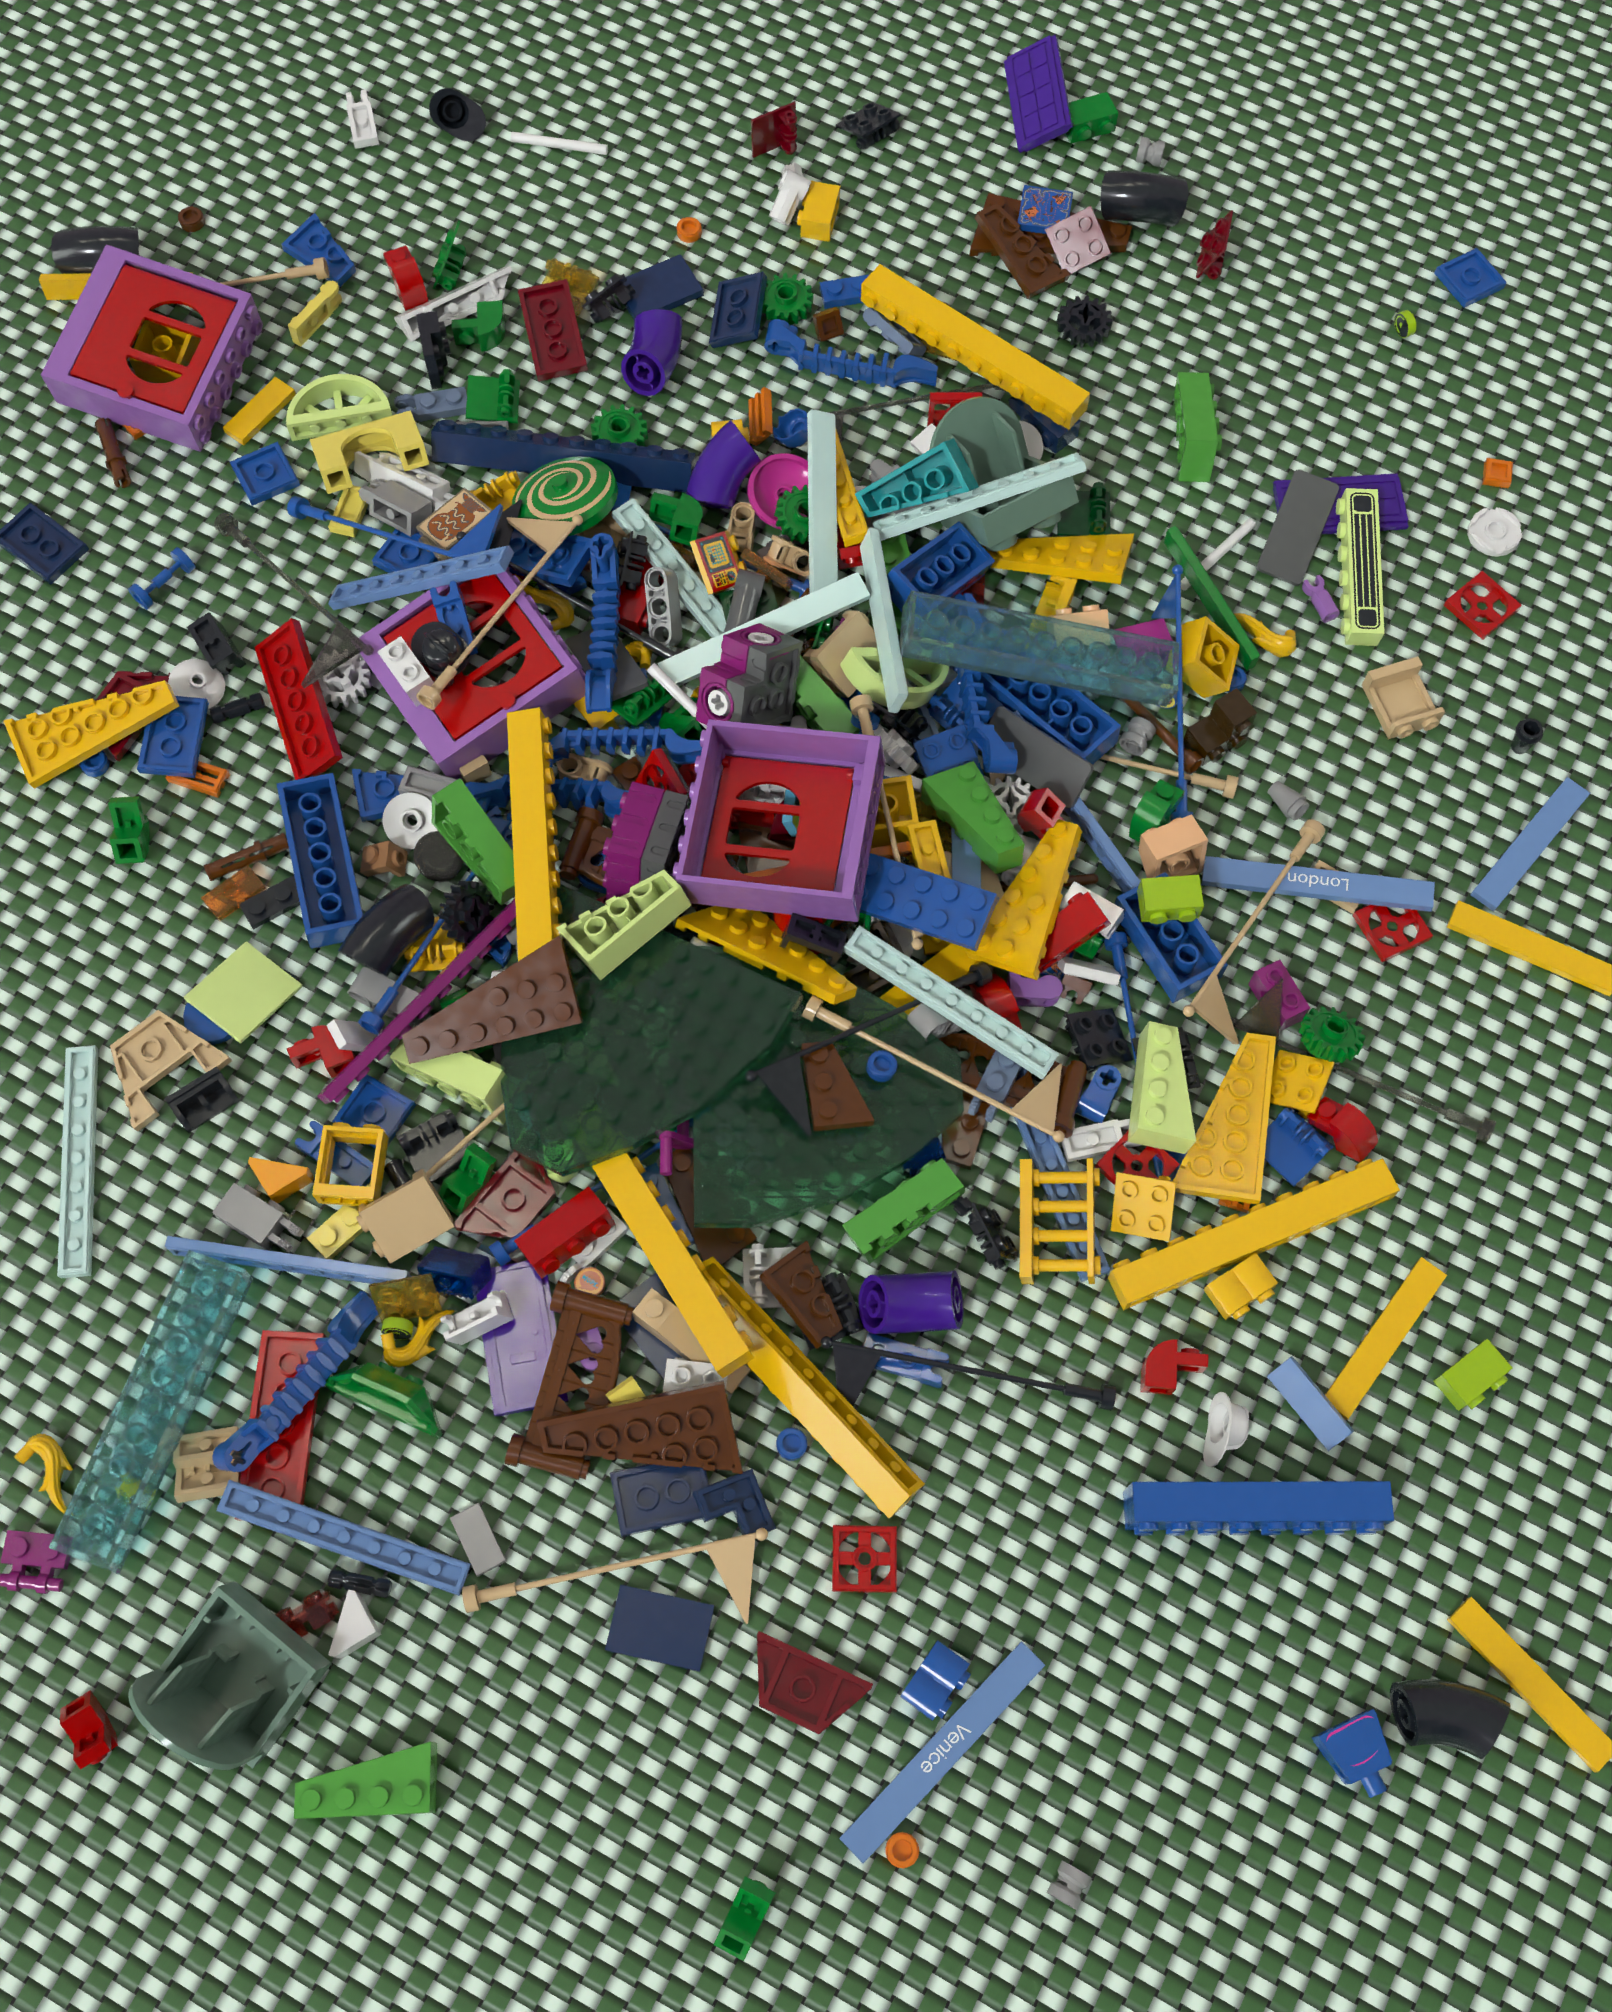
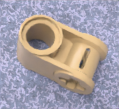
[727,502,755,556]
[762,534,809,576]
[557,753,613,781]

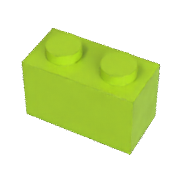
[1137,875,1204,924]
[1433,1339,1513,1411]

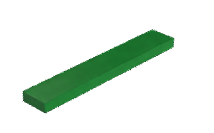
[1164,525,1260,671]

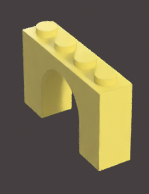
[310,410,430,494]

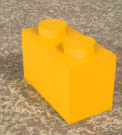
[797,181,840,242]

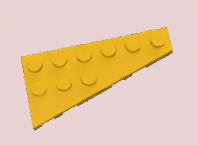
[981,533,1134,584]
[3,680,179,789]
[965,819,1082,981]
[675,906,857,1005]
[1173,1033,1276,1205]

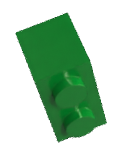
[1065,92,1118,144]

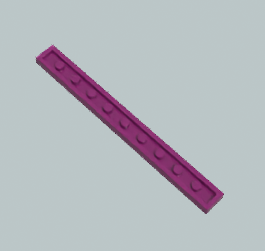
[317,898,516,1104]

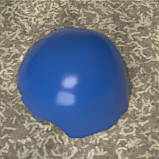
[773,408,808,448]

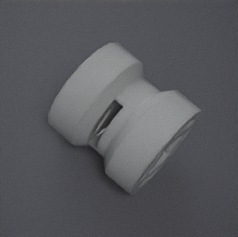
[1136,137,1166,167]
[1119,717,1156,756]
[1047,1861,1092,1910]

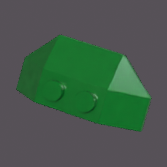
[325,1362,443,1439]

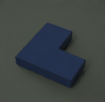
[693,1469,776,1535]

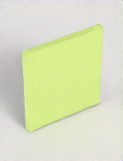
[184,941,302,1043]

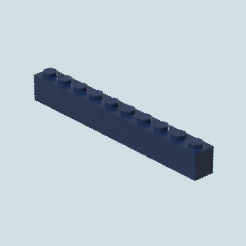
[431,420,696,493]

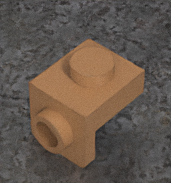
[360,841,408,877]

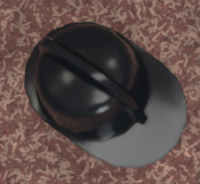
[429,88,486,141]
[411,622,470,676]

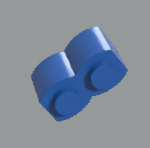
[900,1640,971,1721]

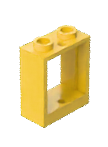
[312,1122,389,1206]

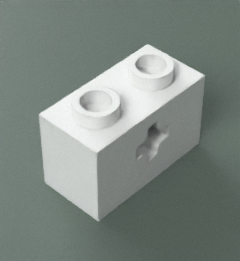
[378,636,434,707]

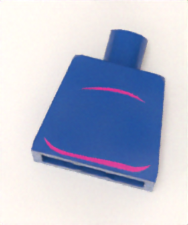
[1311,1709,1392,1798]

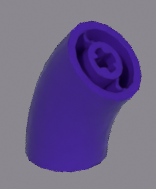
[621,309,682,396]
[686,420,761,509]
[858,1270,964,1334]

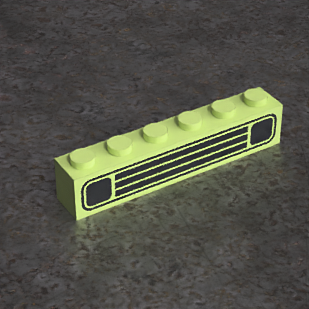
[1336,488,1385,646]

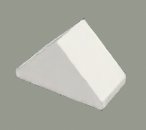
[328,1589,382,1659]

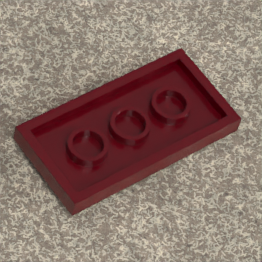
[518,279,588,381]

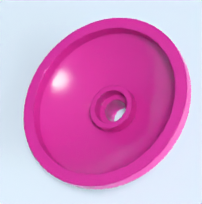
[747,453,808,530]

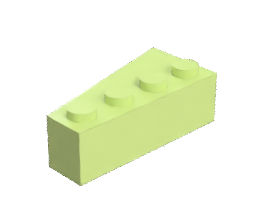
[556,870,691,981]
[1127,1021,1196,1154]
[390,1038,518,1125]

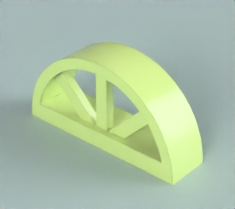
[286,374,392,441]
[840,647,949,710]

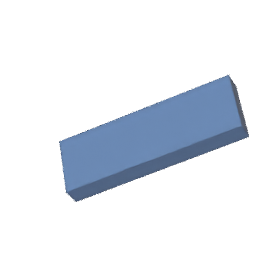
[1267,1356,1354,1451]

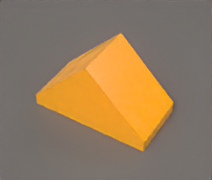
[248,1157,314,1203]

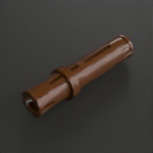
[95,418,132,488]
[204,832,289,881]

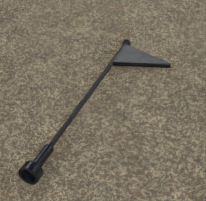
[456,499,684,659]
[745,961,992,1136]
[820,1336,1116,1411]

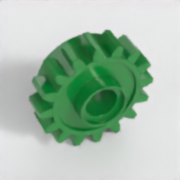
[762,273,814,325]
[591,404,648,447]
[774,485,809,544]
[1298,1006,1366,1063]

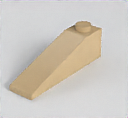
[632,1288,750,1395]

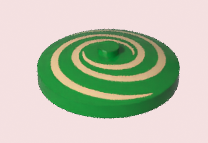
[512,456,618,537]

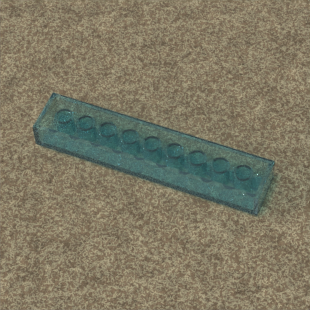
[900,590,1179,707]
[49,1250,253,1575]

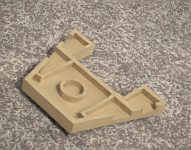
[110,1010,232,1131]

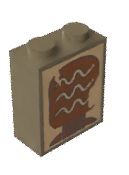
[416,487,492,561]

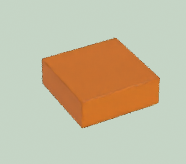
[1482,458,1513,489]

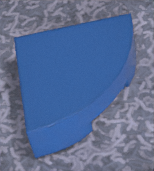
[487,935,512,967]

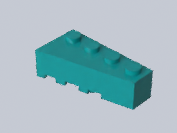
[855,438,979,518]

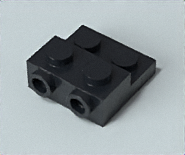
[416,311,451,389]

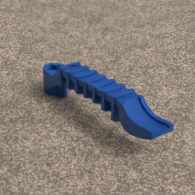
[764,319,938,388]
[585,533,621,714]
[952,593,1018,774]
[549,727,702,767]
[465,774,629,818]
[212,1291,382,1472]

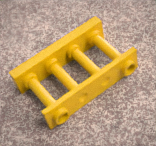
[900,820,951,956]
[1019,1158,1101,1284]

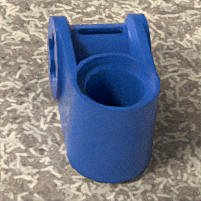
[1075,1065,1121,1123]

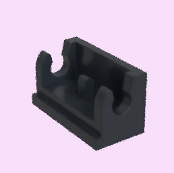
[187,612,246,675]
[779,913,847,967]
[164,1066,240,1133]

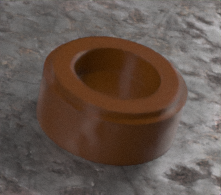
[178,206,205,232]

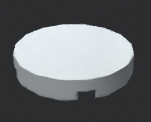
[1467,507,1522,557]

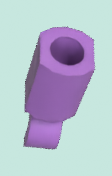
[1302,575,1340,623]

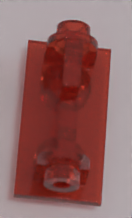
[275,1589,339,1637]

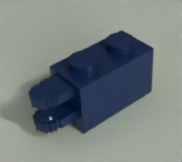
[1008,397,1081,454]

